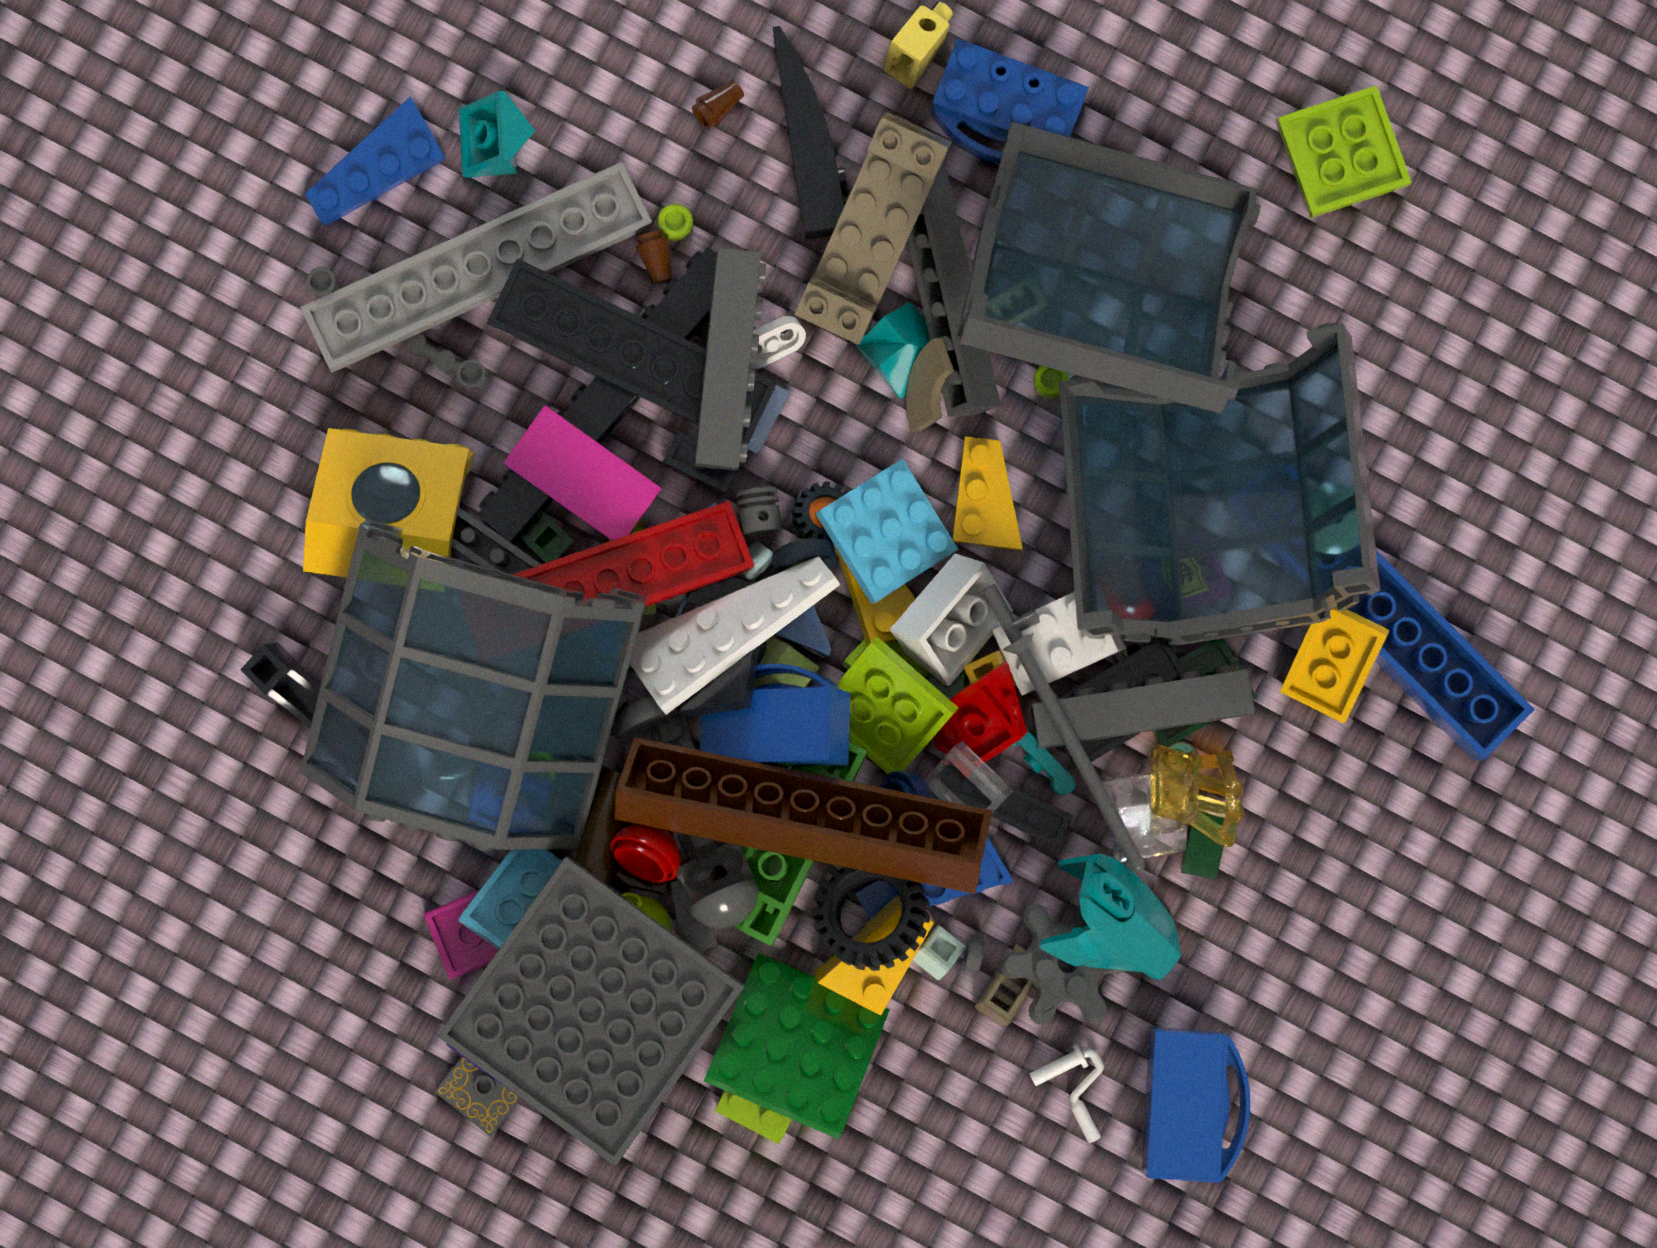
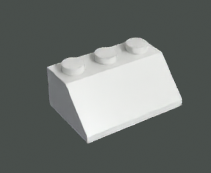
[890,554,1013,687]

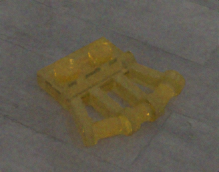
[1150,744,1244,847]

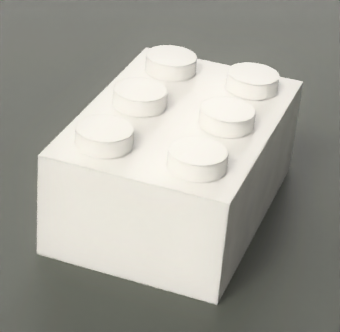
[992,584,1126,695]

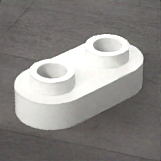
[749,316,806,369]

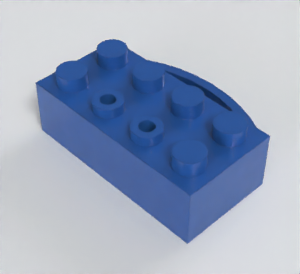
[931,38,1089,168]
[700,663,850,767]
[1141,1027,1250,1183]

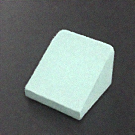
[741,541,773,582]
[913,924,966,980]

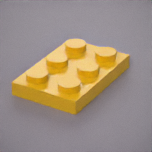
[1280,607,1390,724]

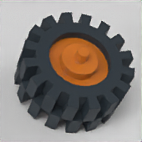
[791,481,849,546]

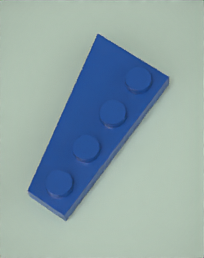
[305,96,446,227]
[854,836,1014,919]

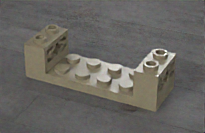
[794,112,952,345]

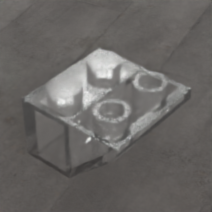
[1101,769,1187,862]

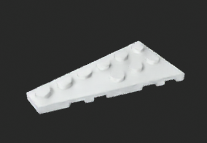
[616,556,840,715]

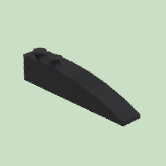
[773,26,847,240]

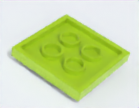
[1275,85,1412,219]
[836,637,958,774]

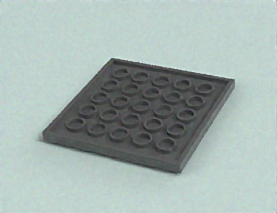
[437,856,745,1166]

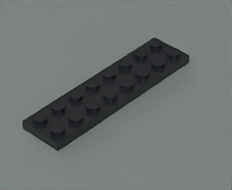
[487,258,777,444]

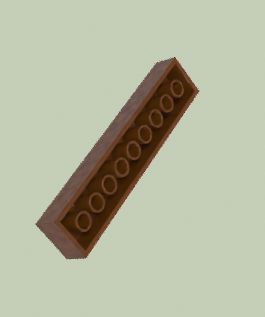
[615,737,992,894]

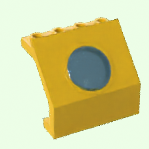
[303,428,475,592]

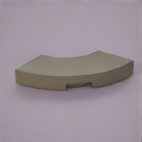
[906,338,954,432]

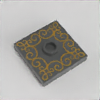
[435,1057,521,1137]

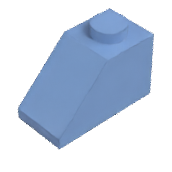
[774,605,831,658]

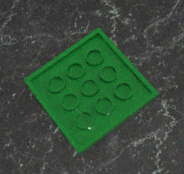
[704,953,890,1139]

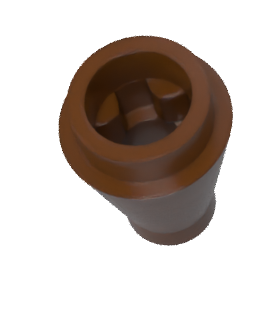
[692,80,744,129]
[635,229,673,284]

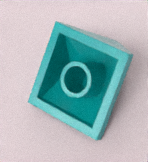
[459,91,536,178]
[856,302,930,400]

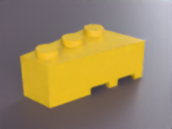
[814,895,934,1015]

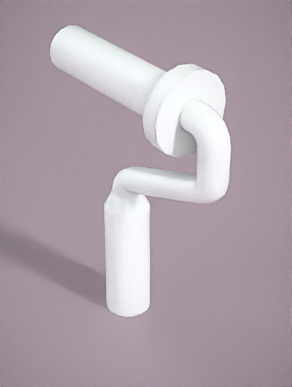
[1029,1043,1104,1143]

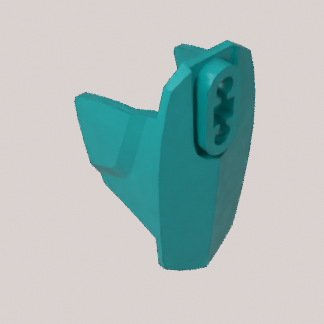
[1039,854,1181,980]

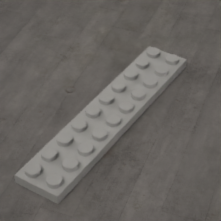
[300,162,653,373]

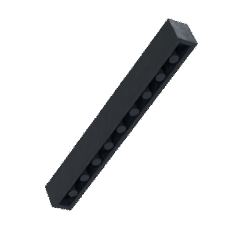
[477,247,716,545]

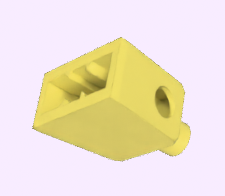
[883,2,953,90]

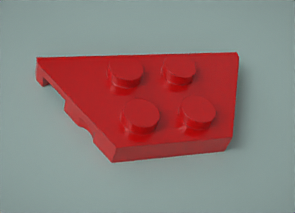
[931,661,1027,770]

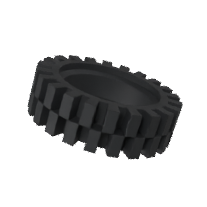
[812,866,930,971]

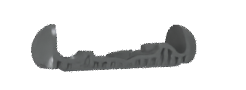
[615,695,759,929]

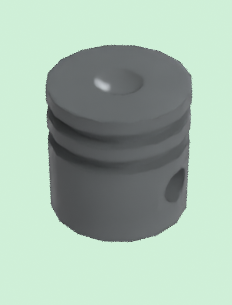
[736,487,782,536]

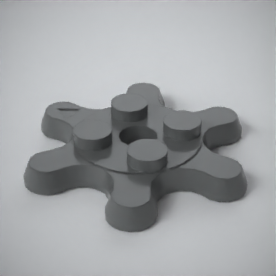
[999,904,1125,1025]

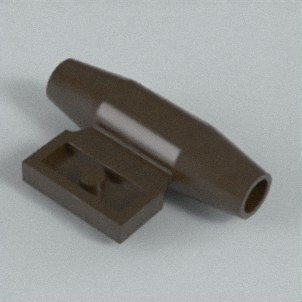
[575,771,667,895]

